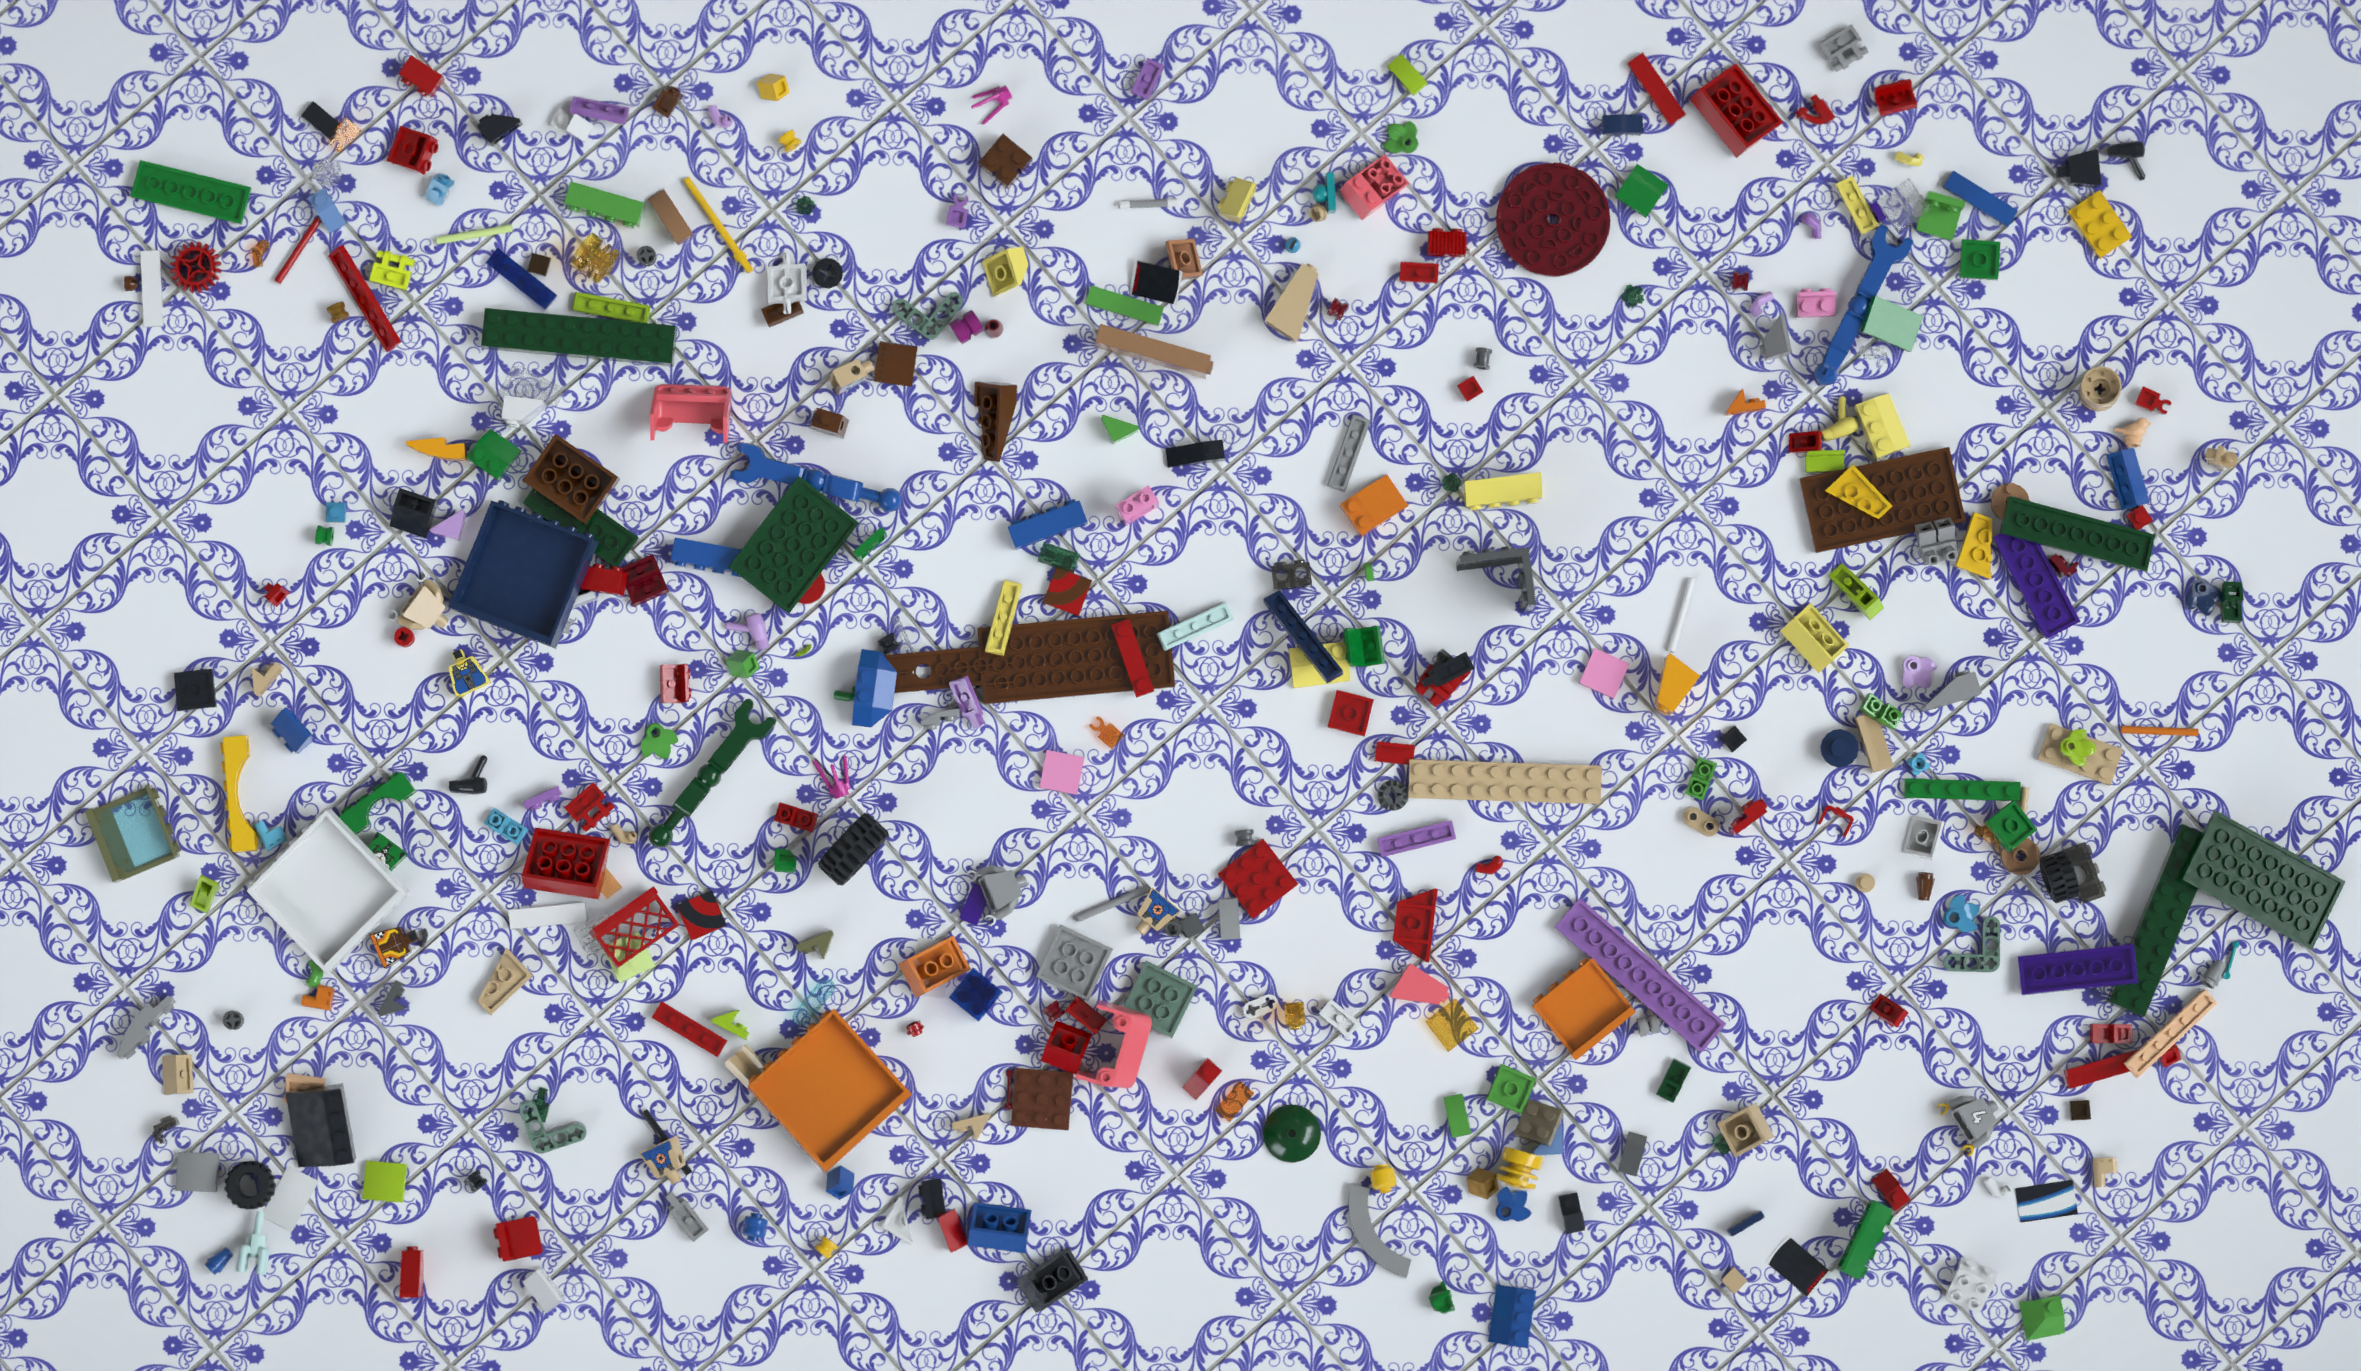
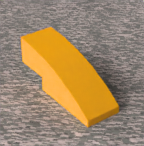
[406,437,468,461]

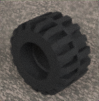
[2040,851,2079,903]
[224,1161,276,1209]

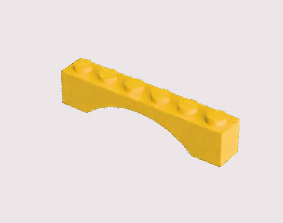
[220,735,258,853]

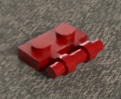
[564,782,615,832]

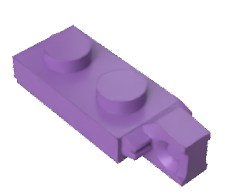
[949,675,984,729]

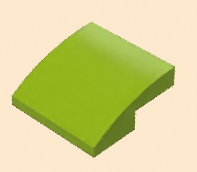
[362,1160,407,1203]

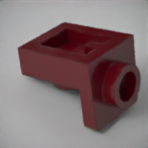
[2048,553,2079,578]

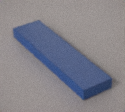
[1943,170,2018,228]

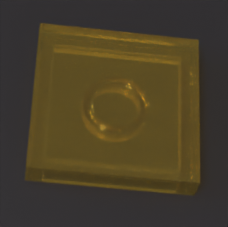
[1425,998,1479,1052]

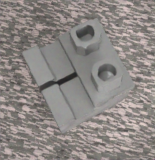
[1914,517,1958,566]

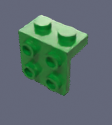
[1343,626,1385,667]

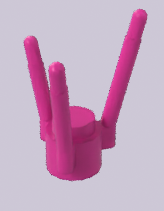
[971,85,1012,125]
[813,755,851,799]

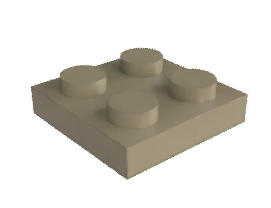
[1514,1099,1564,1147]

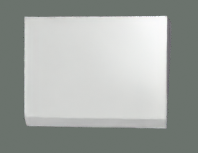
[1903,815,1945,860]

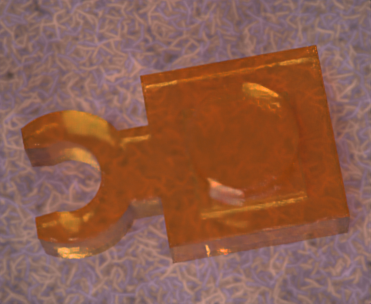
[327,117,361,152]
[1090,716,1125,750]

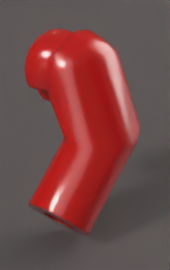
[1475,856,1503,875]

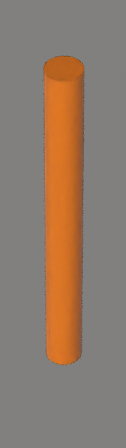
[2121,726,2199,736]

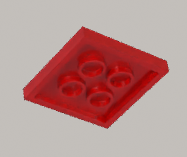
[1218,839,1298,919]

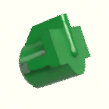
[774,848,797,873]
[1429,1281,1455,1314]

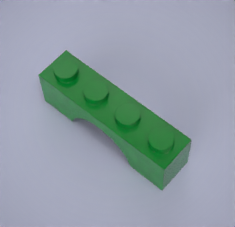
[339,772,417,835]

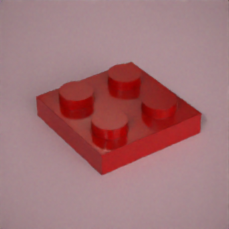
[1327,690,1374,737]

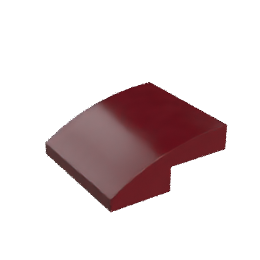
[622,554,669,607]

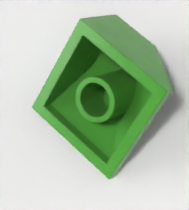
[2019,1295,2065,1341]

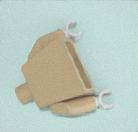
[388,571,449,630]

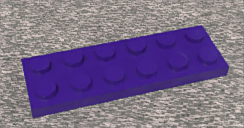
[1993,534,2081,639]
[2018,944,2138,995]

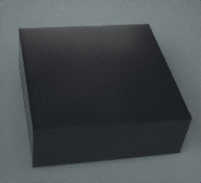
[1720,726,1747,752]

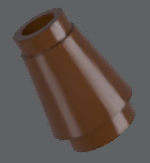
[1916,872,1935,901]

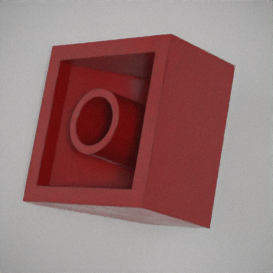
[1041,1020,1092,1075]

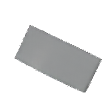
[921,709,960,730]
[1218,897,1240,940]

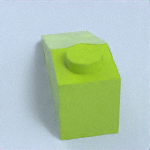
[1828,563,1884,620]

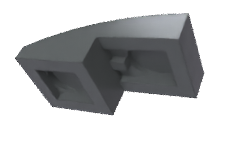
[1618,1132,1647,1177]

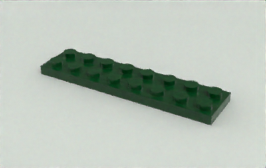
[1999,496,2155,572]

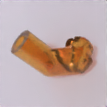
[252,240,270,267]

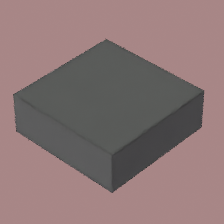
[1179,913,1205,939]

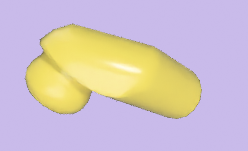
[1895,151,1924,167]

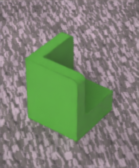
[725,650,760,678]

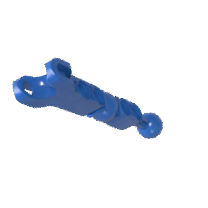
[729,442,902,512]

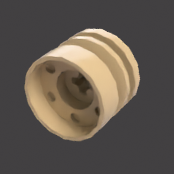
[2078,366,2122,412]

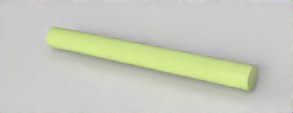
[436,224,513,244]

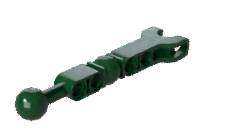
[649,698,777,848]

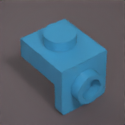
[424,173,455,206]

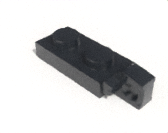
[1421,652,1475,688]

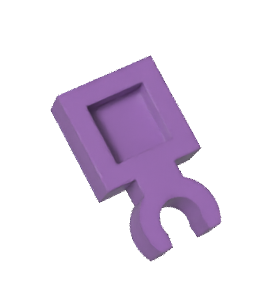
[946,194,969,229]

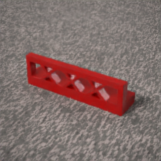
[2063,1049,2138,1089]

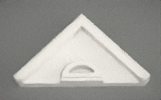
[880,1196,913,1245]

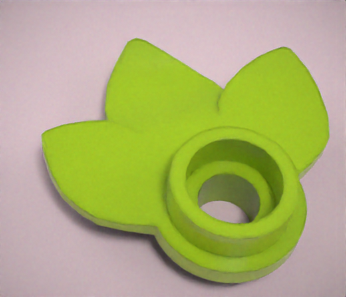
[2060,729,2097,767]

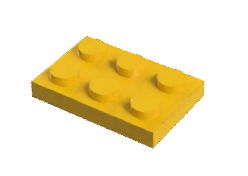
[2068,190,2132,259]

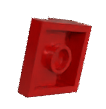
[386,126,439,175]
[1728,798,1767,836]

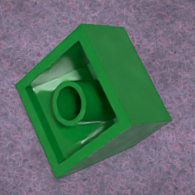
[466,429,522,482]

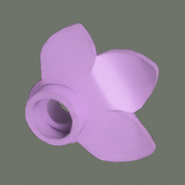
[1902,655,1937,690]

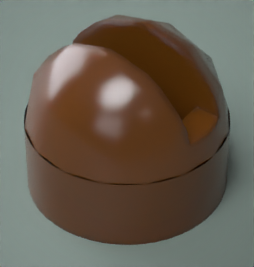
[124,276,138,291]

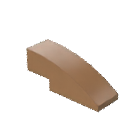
[648,189,694,246]

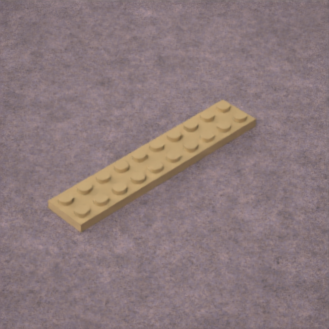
[1408,759,1602,804]

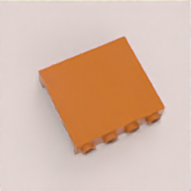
[1532,957,1636,1061]

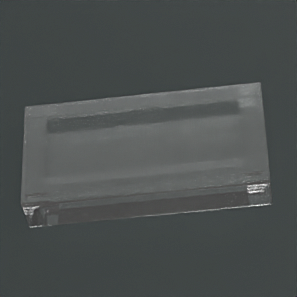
[891,615,914,653]

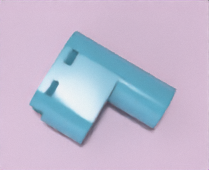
[253,821,287,851]

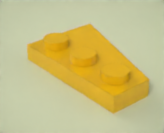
[1825,465,1892,519]
[1954,512,1992,579]

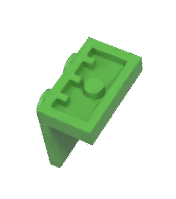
[1916,191,1966,241]

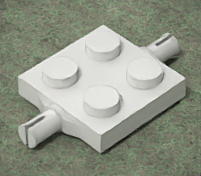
[767,253,807,314]

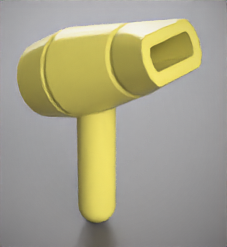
[1821,396,1858,442]

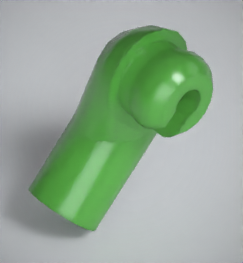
[306,960,323,988]

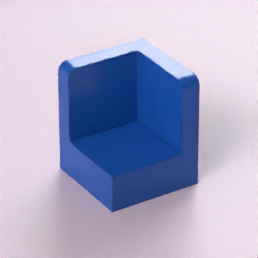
[826,1165,854,1200]

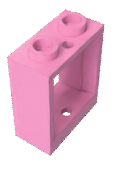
[1116,485,1159,526]

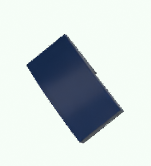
[1602,114,1644,136]

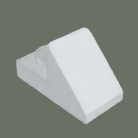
[551,108,594,142]

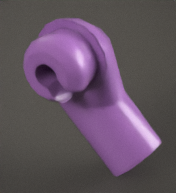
[1801,213,1821,239]

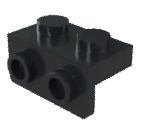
[918,1179,946,1220]

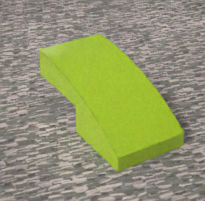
[1387,54,1428,96]

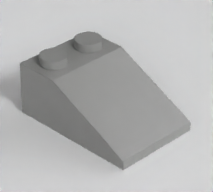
[1921,670,1982,713]

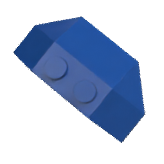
[852,649,897,728]

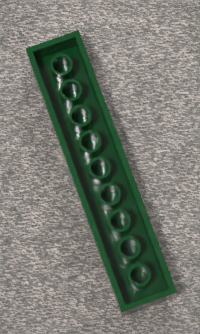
[481,308,677,367]
[2106,824,2202,1017]

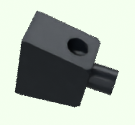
[2056,149,2102,188]

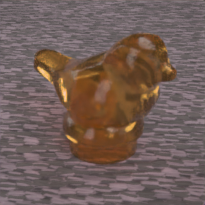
[1974,824,2001,853]

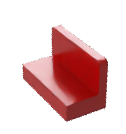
[1375,742,1415,765]

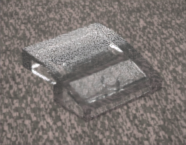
[1877,178,1931,233]

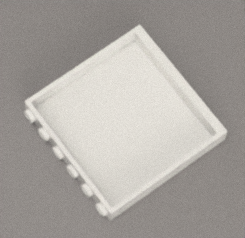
[247,809,410,974]

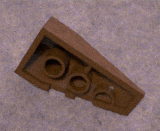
[974,381,1017,462]

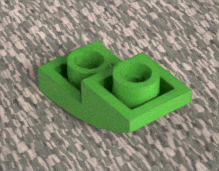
[1859,693,1903,730]
[1685,756,1717,800]
[1444,1094,1471,1138]

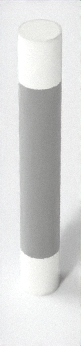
[1120,199,1177,209]

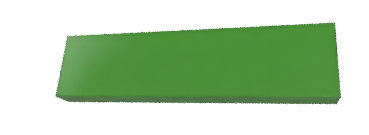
[1085,286,1164,326]

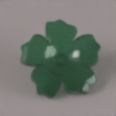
[1621,284,1644,308]

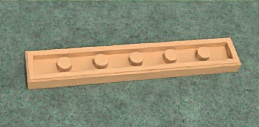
[2124,989,2217,1078]

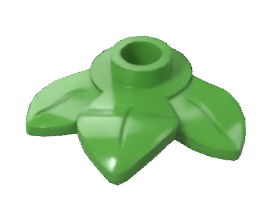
[1383,121,1418,154]
[641,723,678,759]

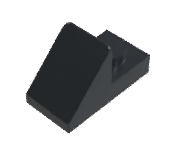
[1558,1192,1585,1234]

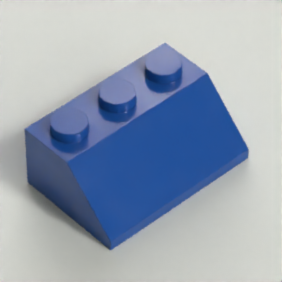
[968,1202,1032,1253]
[1488,1284,1536,1348]

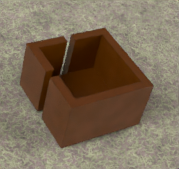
[979,133,1033,190]

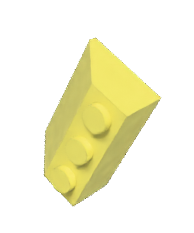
[1854,393,1911,460]
[1780,603,1849,673]
[1288,641,1351,689]

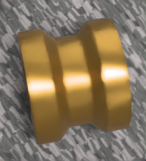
[326,302,350,323]

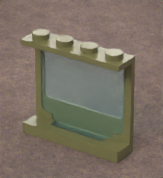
[84,784,181,883]

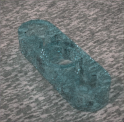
[793,978,835,1026]

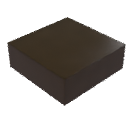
[527,253,551,277]
[2069,1100,2091,1121]

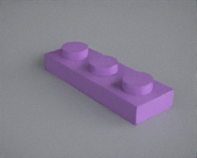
[569,96,630,124]

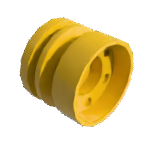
[1496,1147,1544,1190]

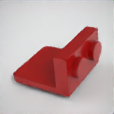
[493,1216,543,1262]

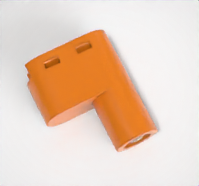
[301,984,335,1011]

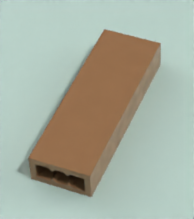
[1095,324,1214,379]

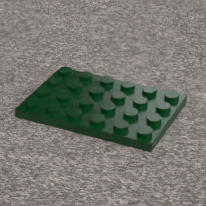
[728,476,859,614]

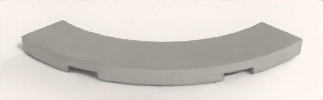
[1348,1184,1411,1278]

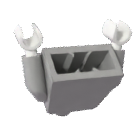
[967,865,1027,926]

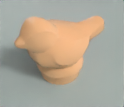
[2114,417,2151,447]

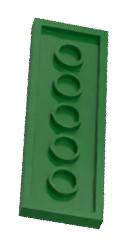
[130,160,252,225]

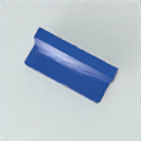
[2106,448,2149,510]

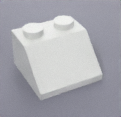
[502,396,547,428]
[522,1268,566,1313]

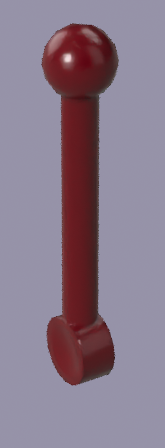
[1004,1070,1014,1110]

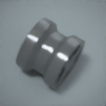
[637,246,657,267]
[1235,829,1255,847]
[223,1010,244,1030]

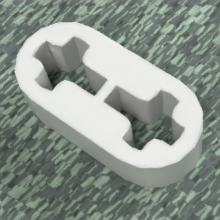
[1243,994,1278,1019]

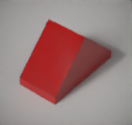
[1789,431,1821,453]

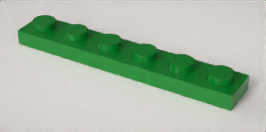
[1904,778,2021,801]

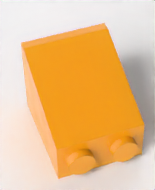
[1654,653,1700,716]

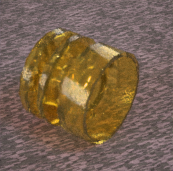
[570,233,620,284]

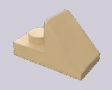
[252,662,284,698]
[951,1113,990,1141]

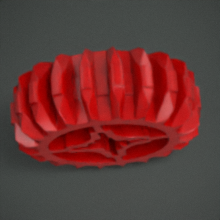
[170,242,222,293]

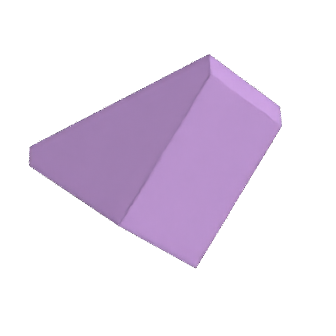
[430,510,467,541]

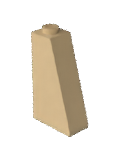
[1265,263,1319,343]

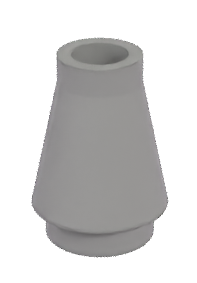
[2200,959,2226,989]

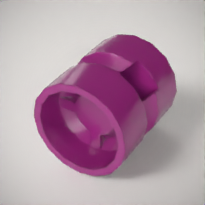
[949,310,985,344]

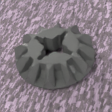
[1378,780,1408,811]

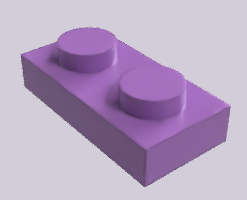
[1131,58,1164,101]
[523,786,563,812]

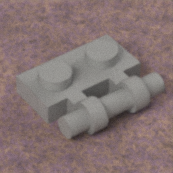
[1819,24,1869,72]

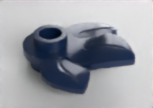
[2186,578,2222,616]

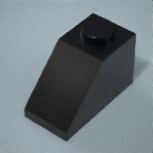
[477,114,523,147]

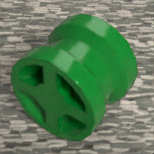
[315,525,334,546]

